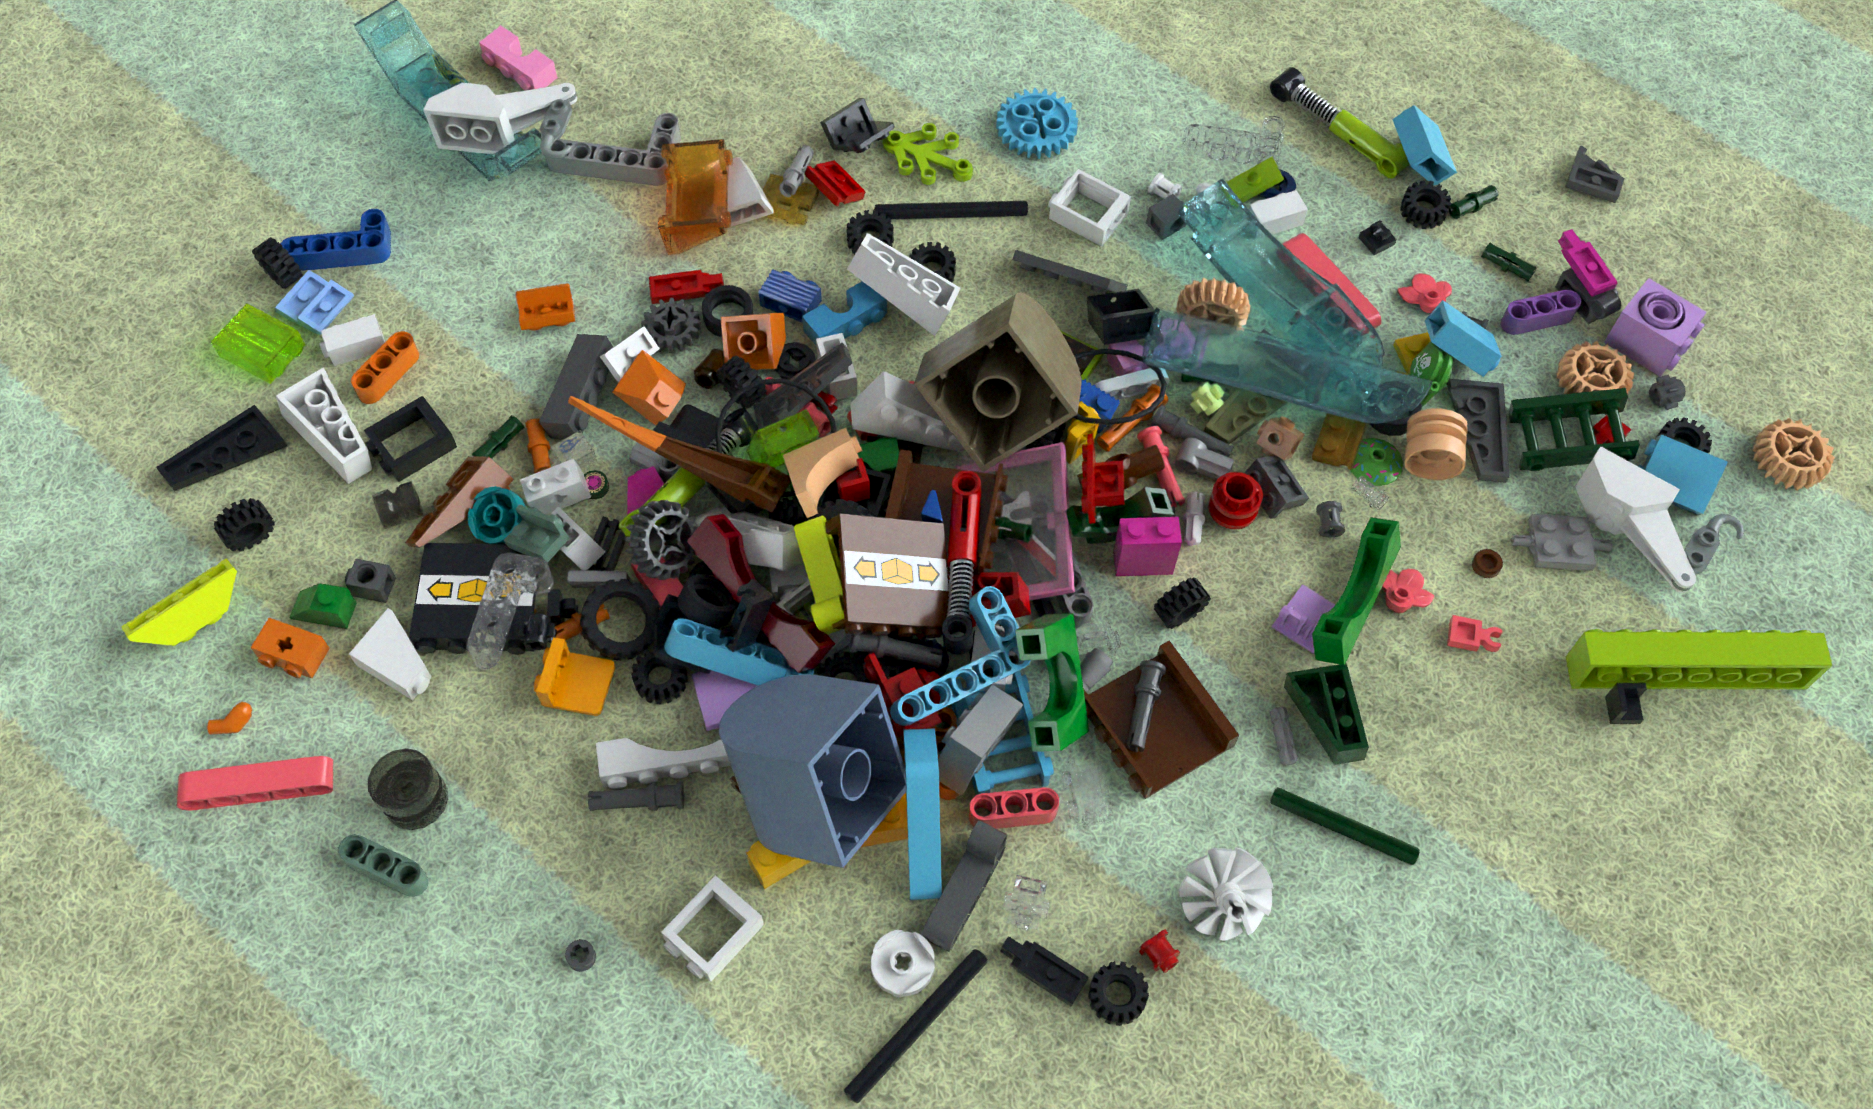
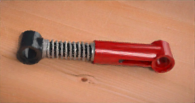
[942,470,982,655]

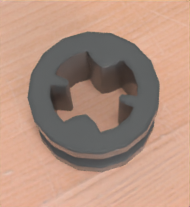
[565,939,596,972]

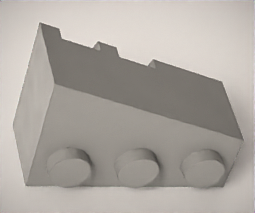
[938,684,1023,796]

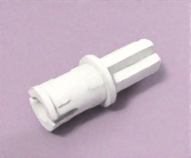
[1183,491,1206,546]

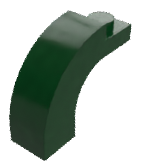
[1065,487,1174,544]

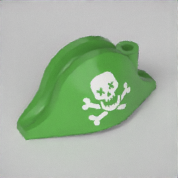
[1410,341,1453,406]

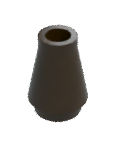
[694,349,724,389]

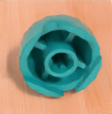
[468,486,526,544]

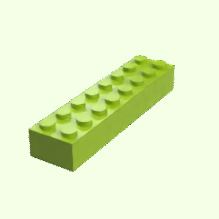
[1565,629,1833,690]

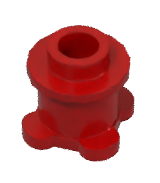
[1139,929,1180,973]

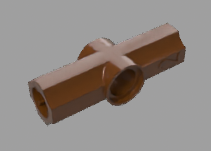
[1077,445,1165,489]

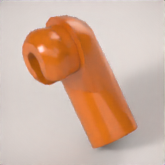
[207,702,252,735]

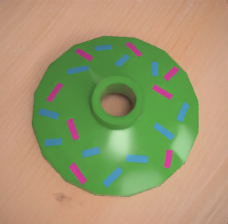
[1350,438,1403,486]

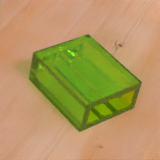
[211,303,305,384]

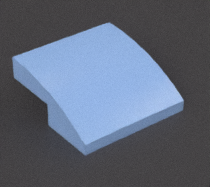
[275,270,354,335]

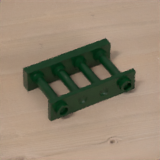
[1508,388,1640,471]

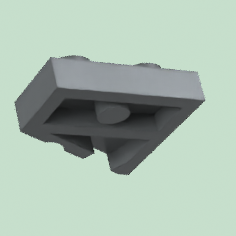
[1565,146,1625,203]

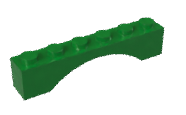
[1312,517,1401,665]

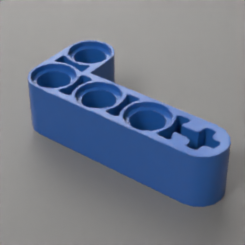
[280,209,391,271]

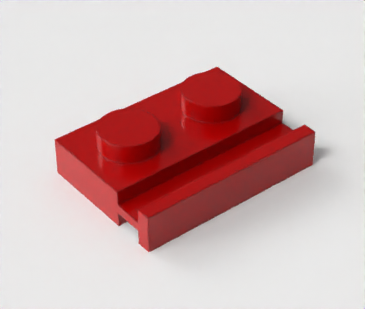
[804,160,866,206]

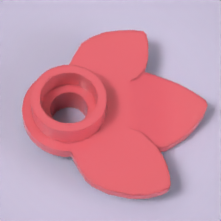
[1397,273,1452,314]
[1382,569,1434,613]

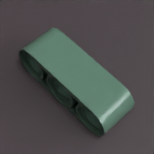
[338,834,428,897]

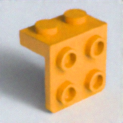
[534,637,615,716]

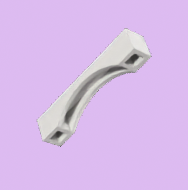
[596,738,731,789]

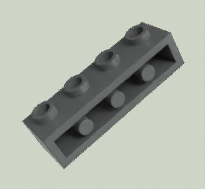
[539,334,613,441]

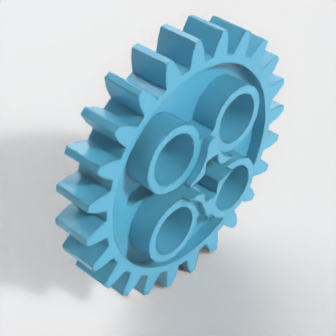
[996,88,1078,159]

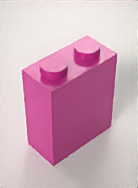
[1113,517,1182,577]

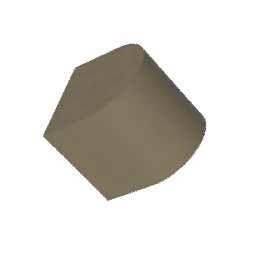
[914,292,1082,472]

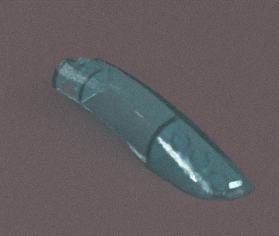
[1178,179,1385,395]

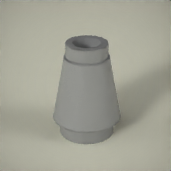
[1081,648,1113,692]

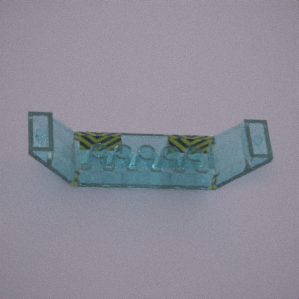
[354,0,552,181]

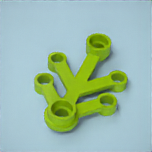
[882,123,973,185]

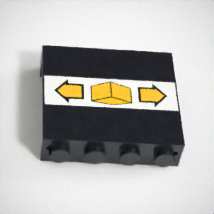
[409,543,546,655]

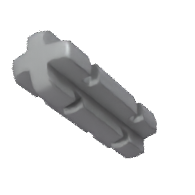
[1270,707,1298,766]

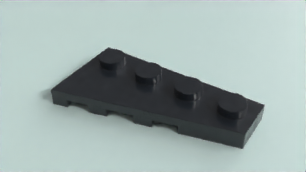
[156,405,287,491]

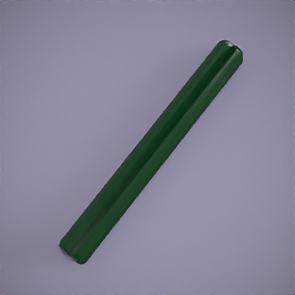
[1270,787,1420,865]

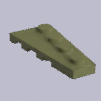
[1204,353,1311,444]

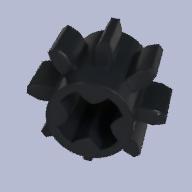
[518,613,557,650]

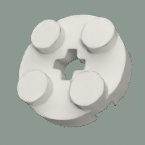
[871,930,935,997]

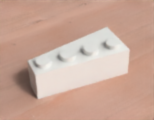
[847,233,960,336]
[276,367,372,484]
[850,371,963,452]

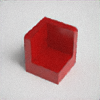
[835,458,870,502]

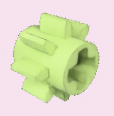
[1190,381,1225,416]

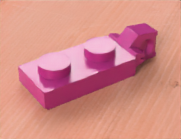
[1558,229,1618,297]

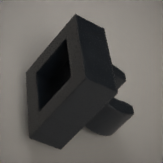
[1358,220,1397,255]
[547,589,578,626]

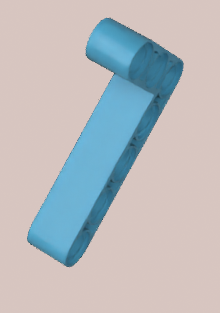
[890,586,1031,726]
[664,618,814,686]
[903,728,942,900]

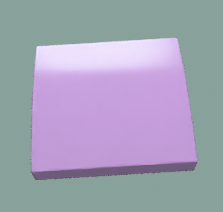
[691,670,757,731]

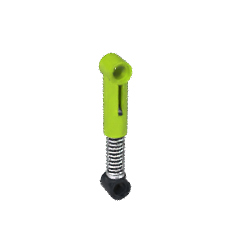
[1270,67,1410,179]
[619,408,760,537]

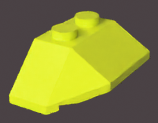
[121,558,237,646]

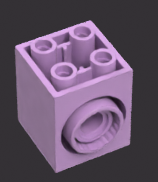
[1604,278,1707,377]

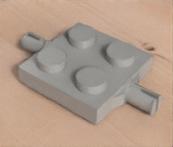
[1511,514,1612,571]

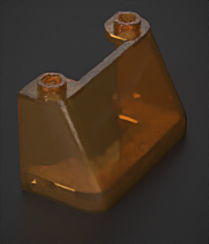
[658,139,733,255]

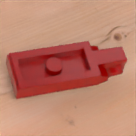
[649,270,724,304]

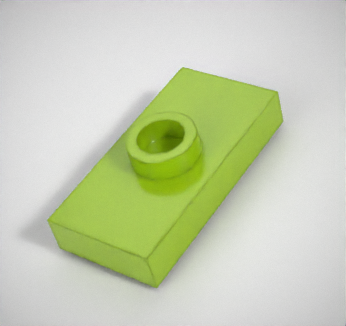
[1227,156,1284,205]

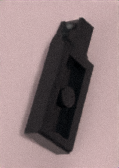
[1000,936,1089,1007]

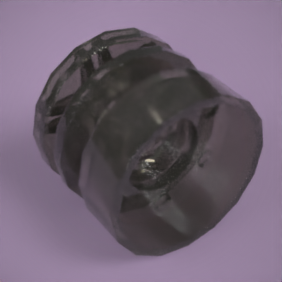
[368,748,448,830]

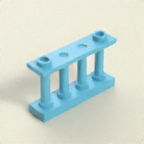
[951,670,1054,795]

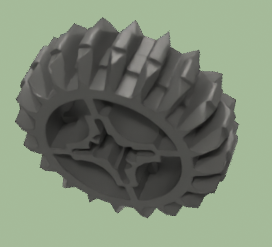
[624,500,698,580]

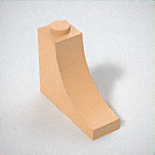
[783,428,862,518]

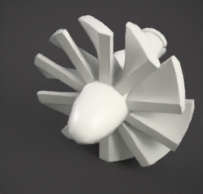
[1179,847,1274,941]

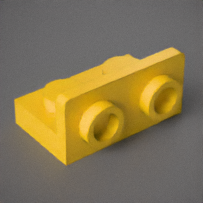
[1064,401,1101,464]

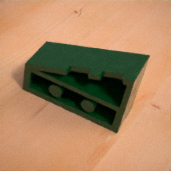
[1284,663,1369,765]

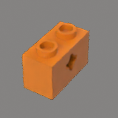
[251,618,330,678]

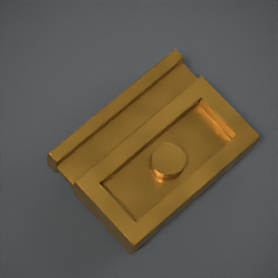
[1312,411,1367,470]

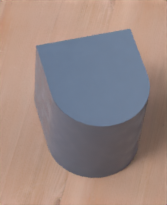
[719,675,906,868]

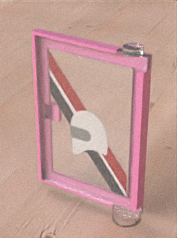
[955,442,1075,600]

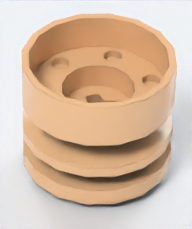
[1404,408,1467,480]

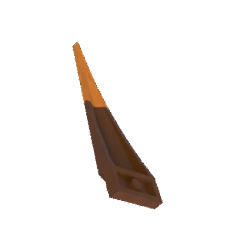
[568,396,791,512]

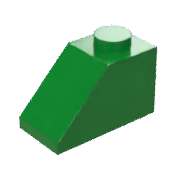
[290,583,357,629]

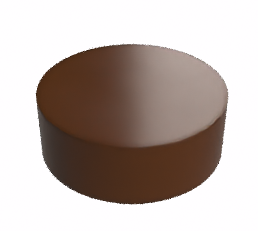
[1472,549,1503,578]

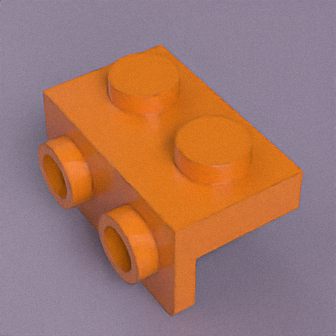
[516,283,575,331]

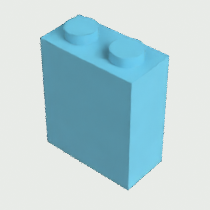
[1392,105,1457,186]
[1425,300,1502,377]
[1638,435,1728,515]

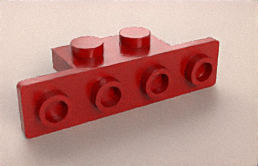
[1081,433,1125,524]
[863,652,942,750]

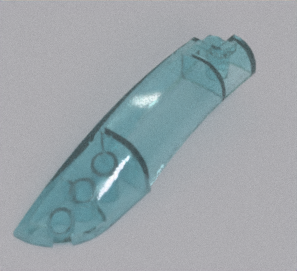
[1142,307,1433,424]

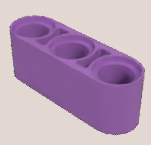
[1500,290,1581,335]

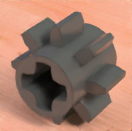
[1649,374,1686,410]

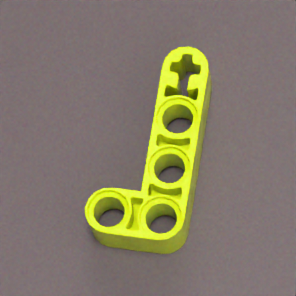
[794,515,844,634]

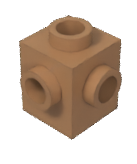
[1256,416,1305,460]

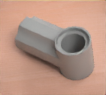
[1174,438,1234,480]
[629,442,681,483]

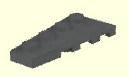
[1012,250,1128,295]
[753,343,853,440]
[1446,379,1509,483]

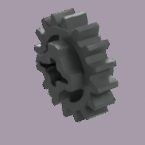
[641,298,701,353]

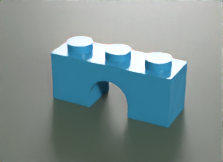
[802,281,887,345]

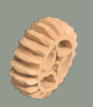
[1176,278,1250,336]
[1556,341,1635,395]
[1752,418,1835,491]

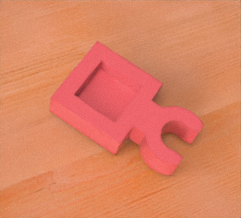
[1447,615,1502,652]

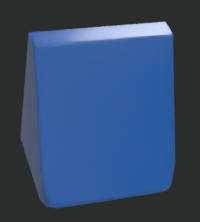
[921,490,943,523]

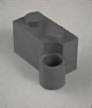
[1555,268,1622,324]

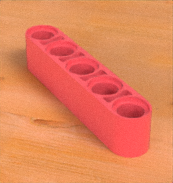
[1278,233,1382,338]
[177,756,334,811]

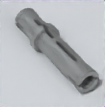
[779,145,814,197]

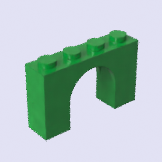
[1015,613,1089,752]

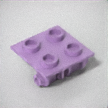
[1272,584,1335,655]

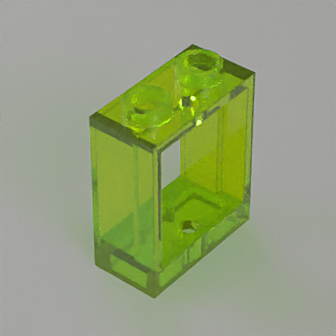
[746,409,820,468]

